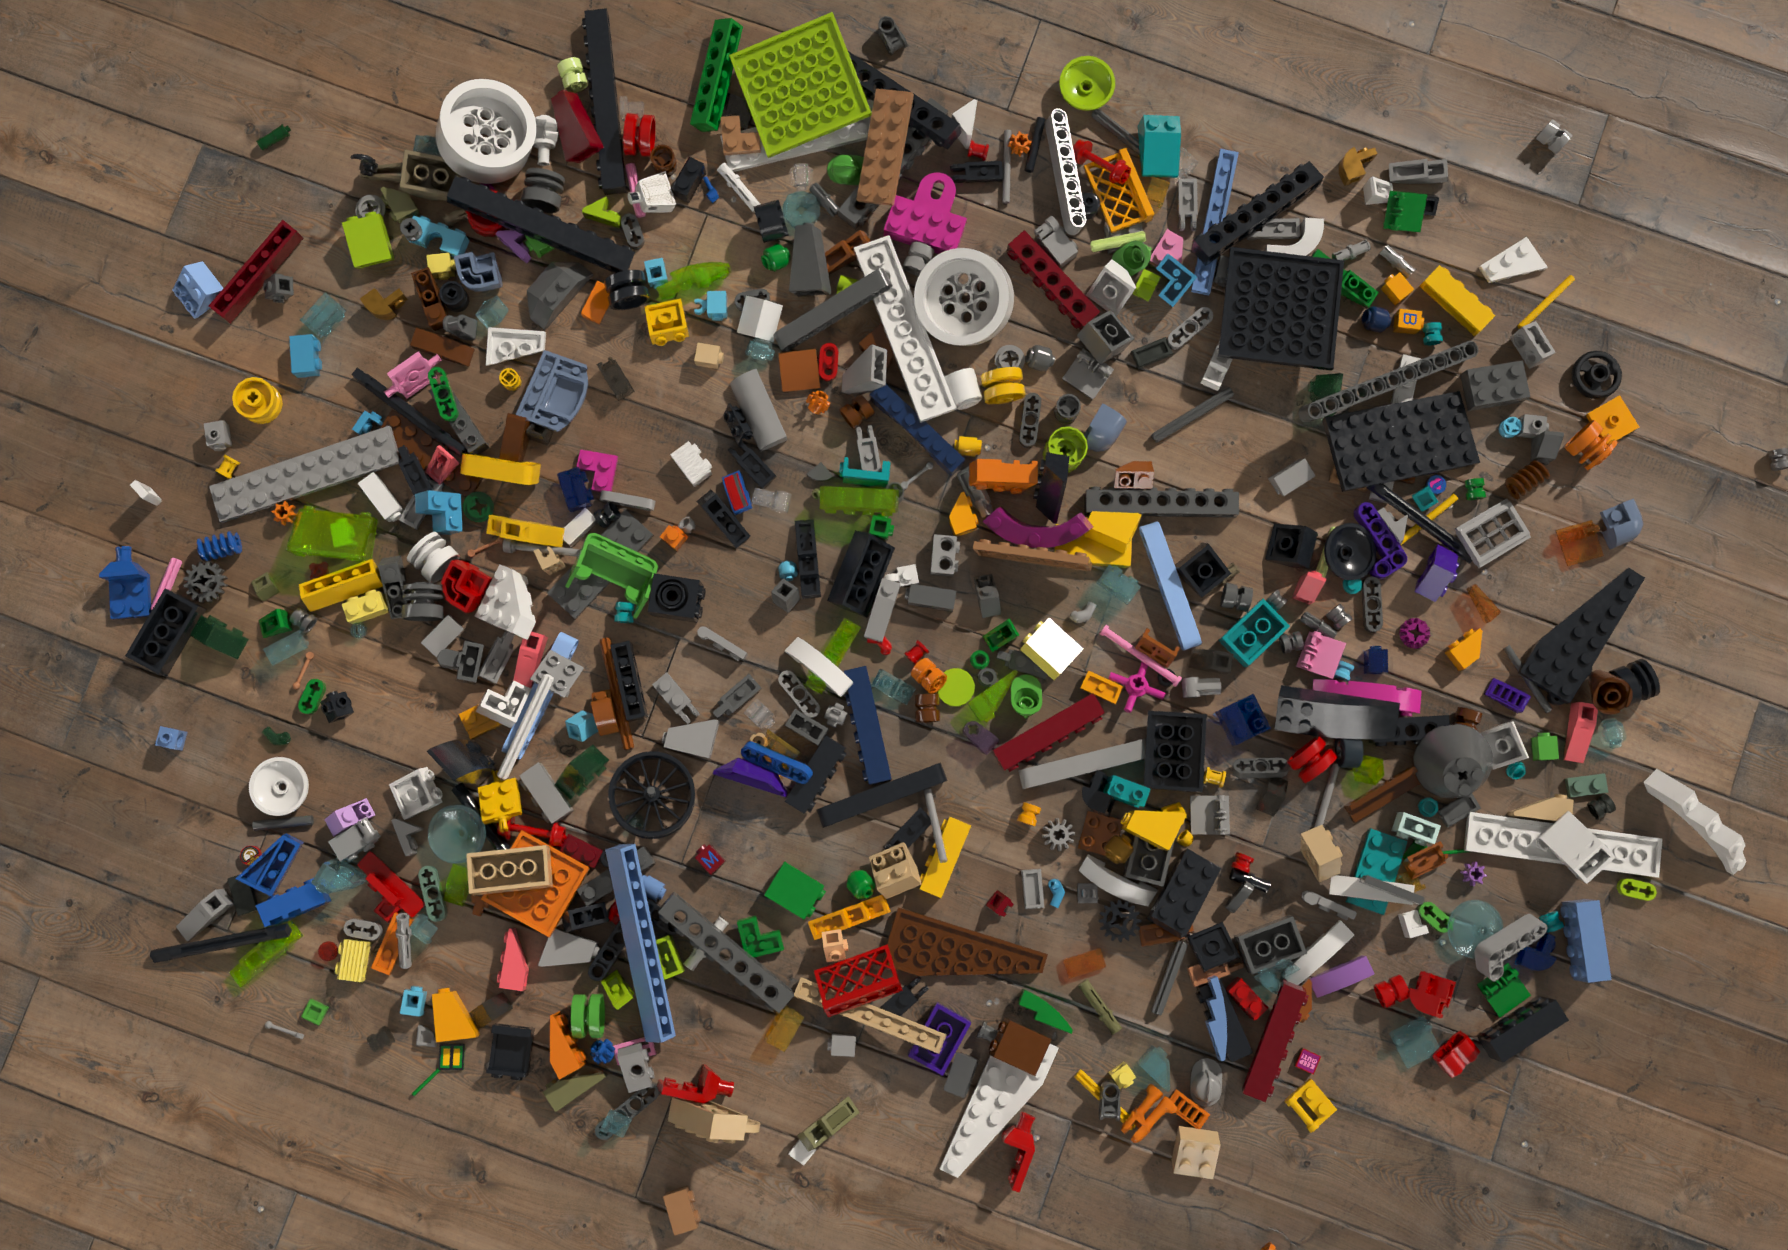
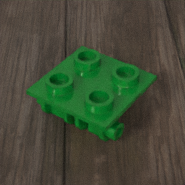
[1383,191,1427,232]
[1477,963,1531,1018]

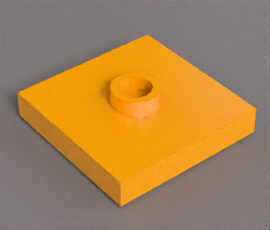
[1586,395,1639,444]

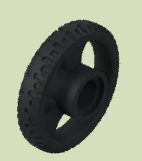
[1572,351,1622,399]

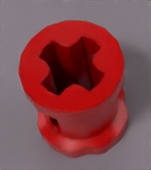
[967,140,990,161]
[904,640,929,665]

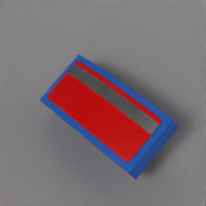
[722,471,752,515]

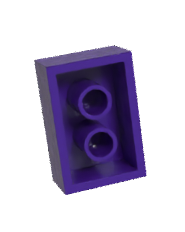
[908,1001,971,1076]

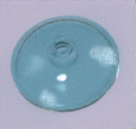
[428,805,486,864]
[1448,900,1504,959]

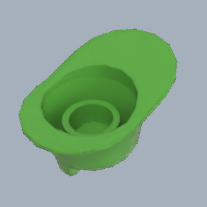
[827,155,864,185]
[1112,240,1152,276]
[1011,674,1042,719]

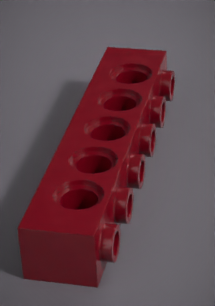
[1007,230,1100,330]

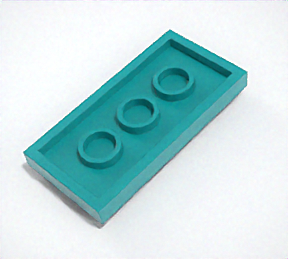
[1345,828,1408,915]

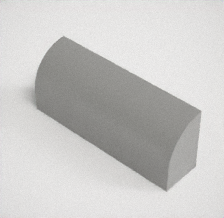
[730,368,787,452]

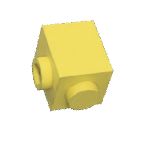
[427,253,457,280]

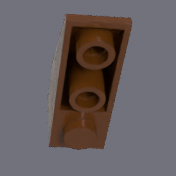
[411,267,449,331]

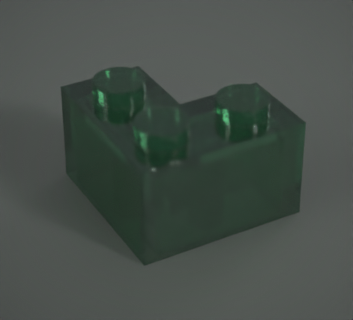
[190,615,249,660]
[555,744,609,800]

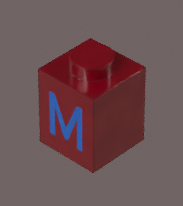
[695,844,726,875]

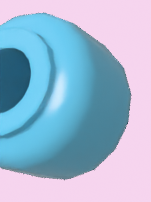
[778,561,798,581]

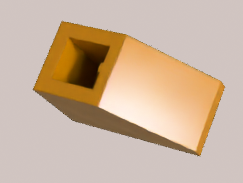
[948,492,979,537]
[1445,628,1483,671]

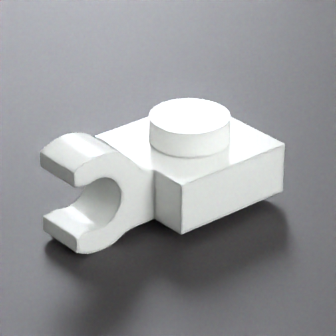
[884,564,919,587]

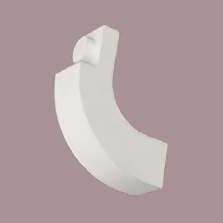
[1263,218,1324,256]

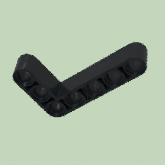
[588,896,682,981]

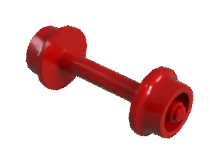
[1073,140,1131,185]
[497,817,567,847]

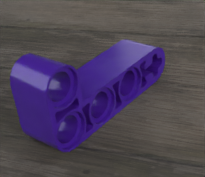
[1354,502,1407,580]

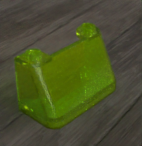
[286,505,378,562]

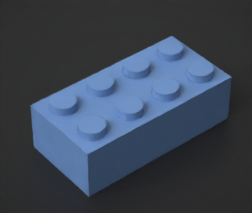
[1561,899,1612,983]

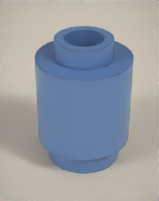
[642,875,667,902]

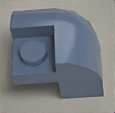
[454,252,503,292]
[1084,403,1127,452]
[1600,499,1643,550]

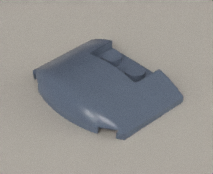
[516,350,588,432]

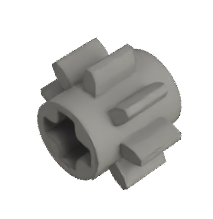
[824,703,848,728]

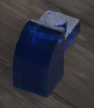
[1514,933,1557,971]

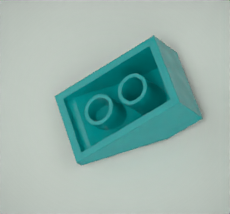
[1137,115,1181,178]

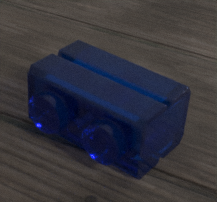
[557,467,594,512]

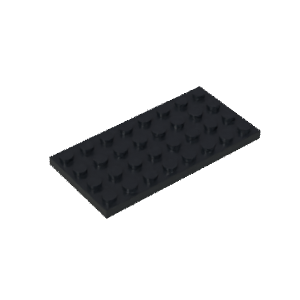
[1322,391,1480,492]

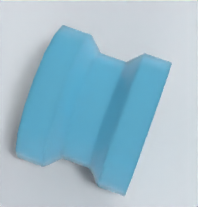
[1498,417,1522,438]
[1334,661,1355,682]

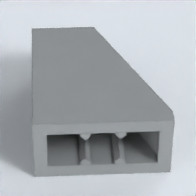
[842,345,887,397]
[662,719,720,759]
[538,927,600,967]

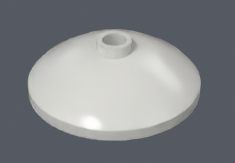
[249,757,309,816]

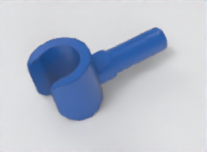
[703,176,719,203]

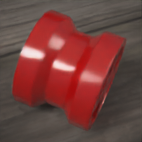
[1231,852,1254,874]

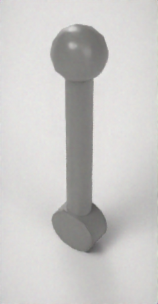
[901,462,933,489]
[265,1021,304,1039]

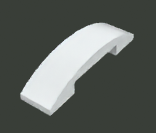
[785,637,853,697]
[1079,854,1157,906]

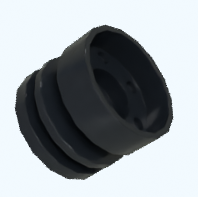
[1608,659,1660,708]

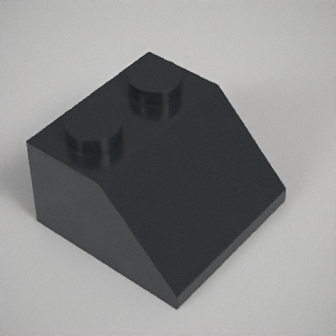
[1265,523,1318,569]
[1175,542,1232,598]

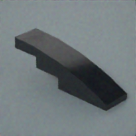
[795,519,821,599]

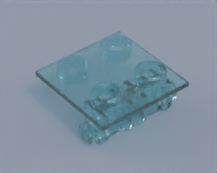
[1254,959,1300,994]
[1389,1016,1440,1069]

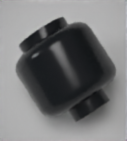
[1077,192,1101,219]

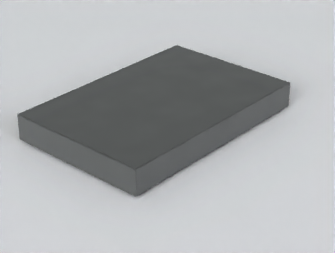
[1360,875,1425,905]

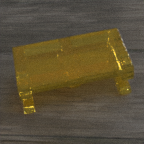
[764,1005,804,1052]

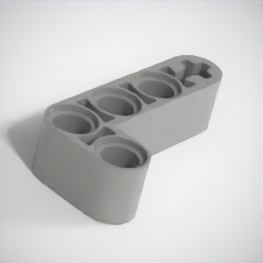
[1475,914,1547,981]

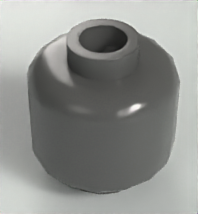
[1025,345,1055,371]

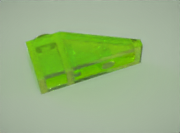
[967,669,1018,723]

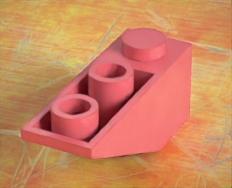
[513,632,548,688]
[1563,702,1598,763]
[497,928,529,991]

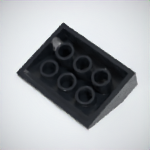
[1144,710,1207,793]

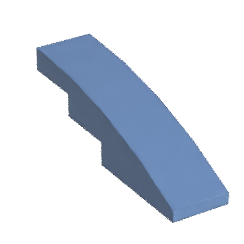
[1205,976,1227,1061]

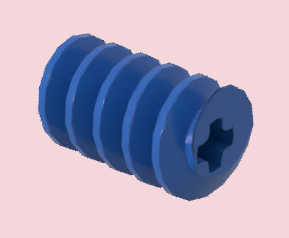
[197,531,242,561]

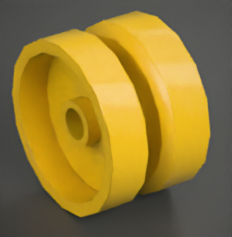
[981,367,1026,405]
[232,377,283,424]

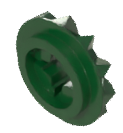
[463,492,494,522]

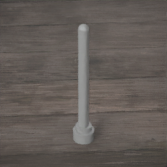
[503,538,581,557]

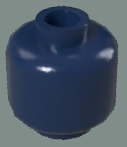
[1361,306,1391,333]

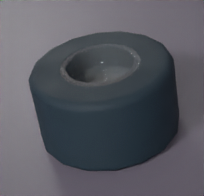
[1334,738,1363,768]

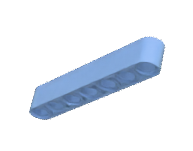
[1139,521,1202,651]
[502,632,579,760]

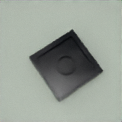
[1187,922,1240,973]

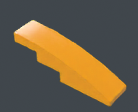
[808,894,891,940]

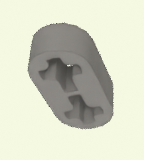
[344,919,383,940]

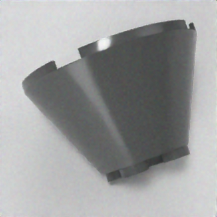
[1413,724,1493,799]

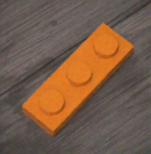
[371,912,414,975]

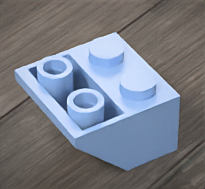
[172,261,223,319]

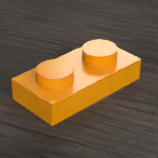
[1080,671,1123,704]

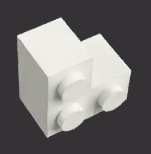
[476,681,531,728]

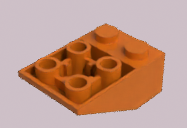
[550,1011,587,1080]

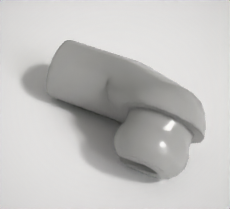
[1070,601,1097,623]

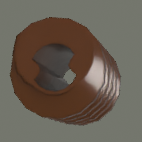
[1505,460,1550,500]

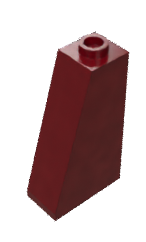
[551,90,604,163]

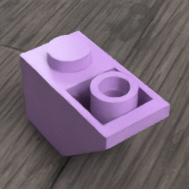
[324,798,375,837]

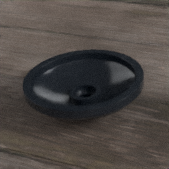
[1324,523,1376,581]

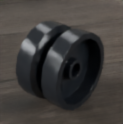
[604,270,651,310]

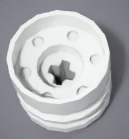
[407,532,460,583]

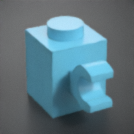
[694,291,727,321]

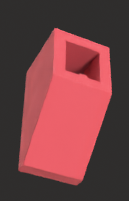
[1292,571,1326,605]

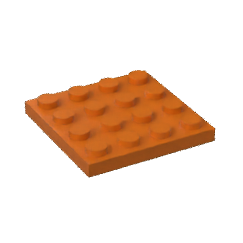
[481,830,590,938]

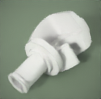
[533,115,558,166]

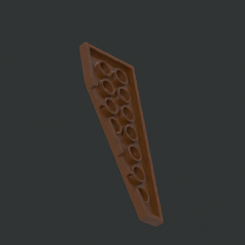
[881,907,1048,976]

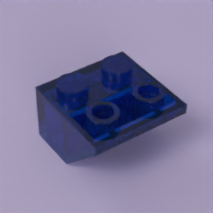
[1215,694,1271,746]

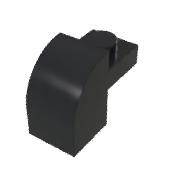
[1082,770,1116,817]

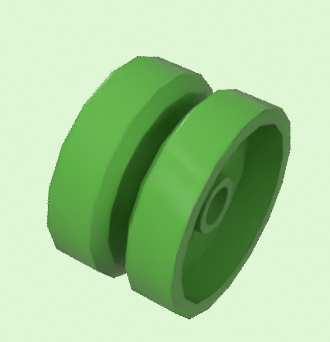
[571,994,605,1039]

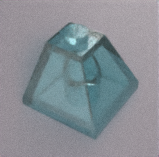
[311,858,368,894]

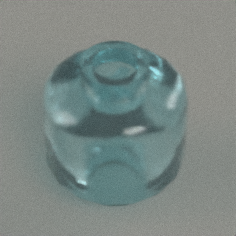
[746,338,775,365]
[1598,718,1627,748]

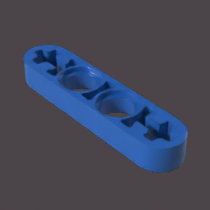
[741,741,813,784]

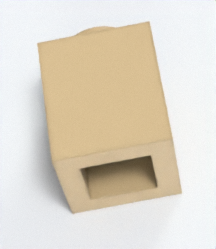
[694,343,724,369]

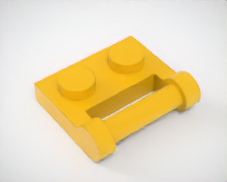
[1284,1078,1337,1133]

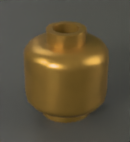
[1104,834,1134,864]

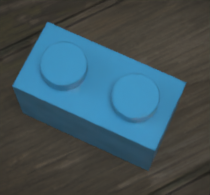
[289,334,322,378]

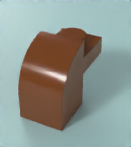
[591,689,619,736]

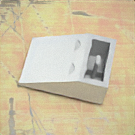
[1539,811,1616,884]

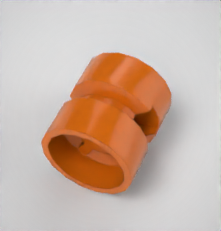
[911,658,947,694]

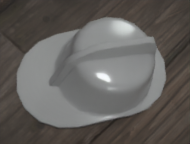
[1190,1058,1222,1107]

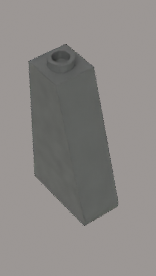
[789,223,831,297]

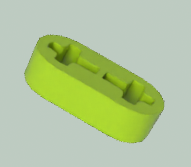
[1617,878,1657,901]

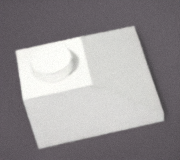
[1086,260,1136,316]

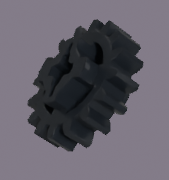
[1099,900,1142,943]

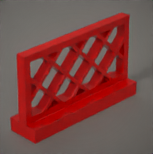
[814,944,903,1017]

